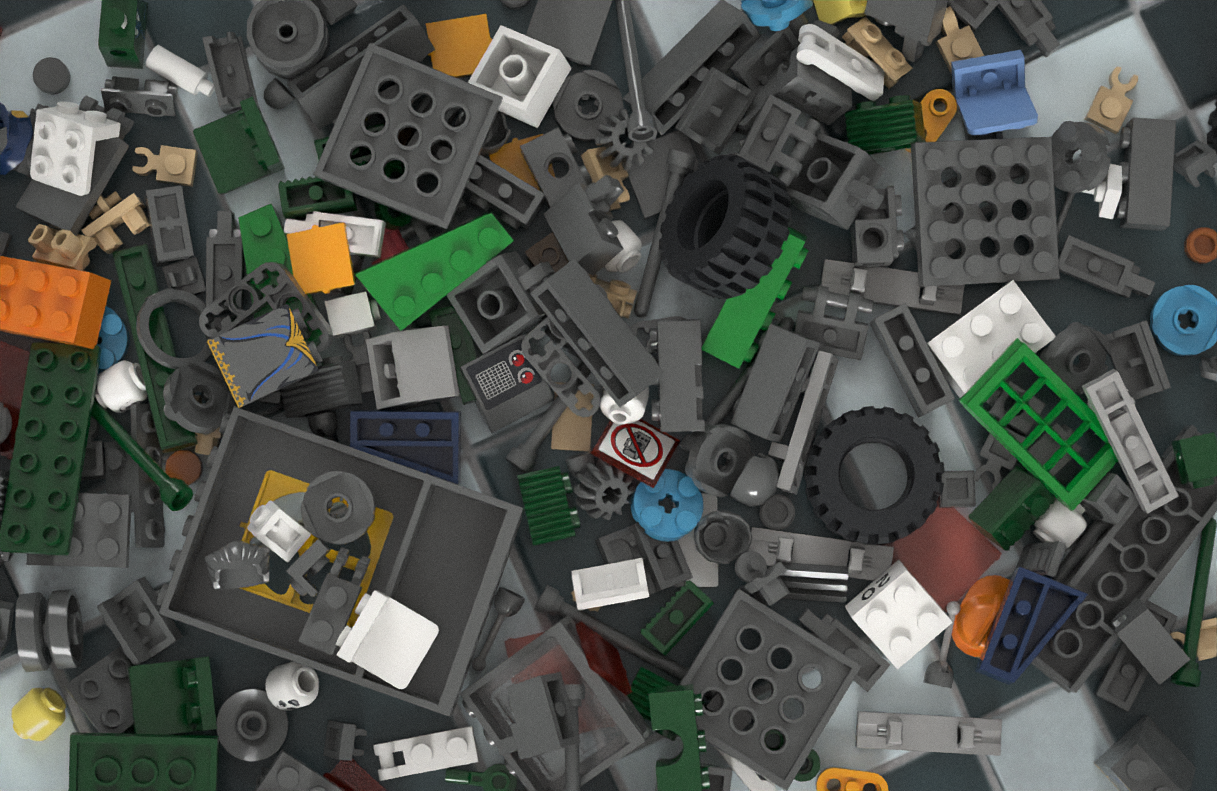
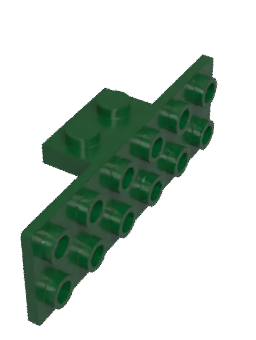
[0,342,102,556]

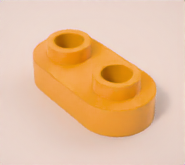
[905,89,957,153]
[815,767,889,791]

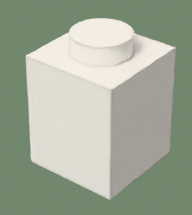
[325,291,381,339]

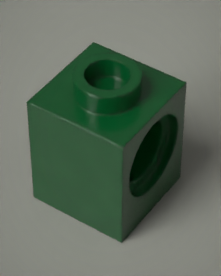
[1171,432,1217,489]

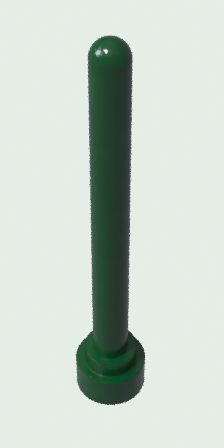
[91,398,193,511]
[1170,518,1217,687]

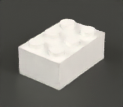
[927,280,1056,398]

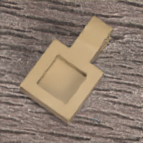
[936,6,984,74]
[581,146,630,211]

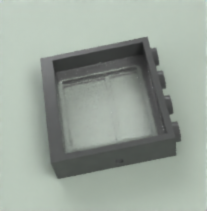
[460,615,653,791]

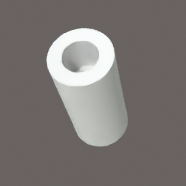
[146,45,215,97]

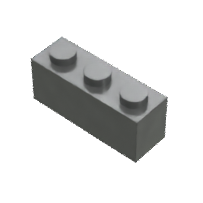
[1115,117,1176,231]
[869,303,955,418]
[731,324,820,442]

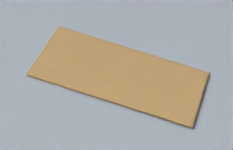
[551,382,594,451]

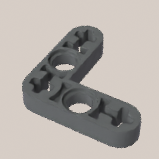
[199,262,333,352]
[521,284,608,417]

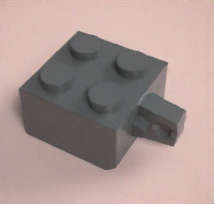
[786,132,885,230]
[447,251,555,354]

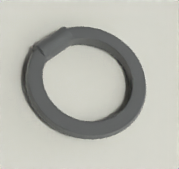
[136,288,215,369]

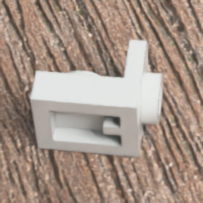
[1082,164,1122,219]
[247,500,311,563]

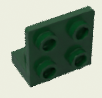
[193,96,285,195]
[128,656,217,735]

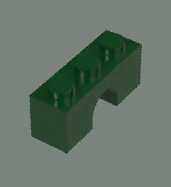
[649,684,710,791]

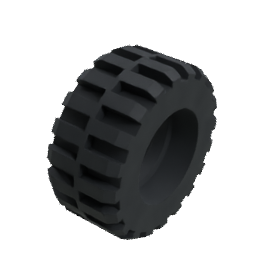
[659,154,792,299]
[804,406,945,545]

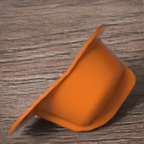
[952,575,1010,657]

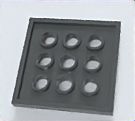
[313,43,503,231]
[911,137,1060,287]
[679,589,861,791]

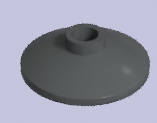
[216,689,289,761]

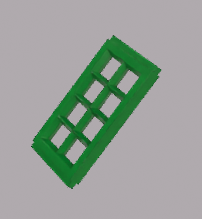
[958,338,1118,511]

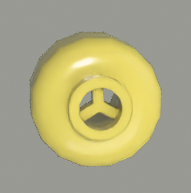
[11,688,66,741]

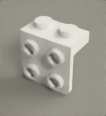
[30,102,120,196]
[335,590,439,689]

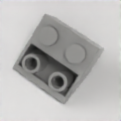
[366,326,460,410]

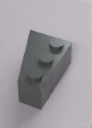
[649,319,705,432]

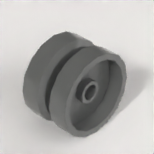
[246,0,330,79]
[15,589,83,672]

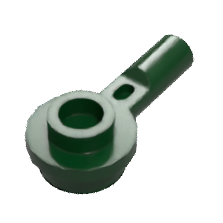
[445,763,517,791]

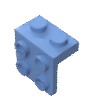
[951,50,1038,135]

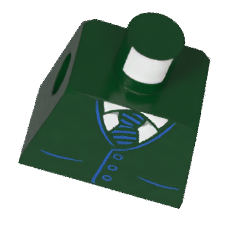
[98,0,148,69]

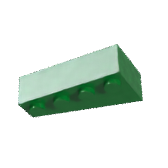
[238,204,323,344]
[354,212,514,331]
[702,226,809,369]

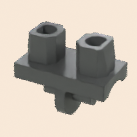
[734,551,790,606]

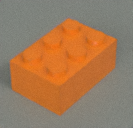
[0,256,112,349]

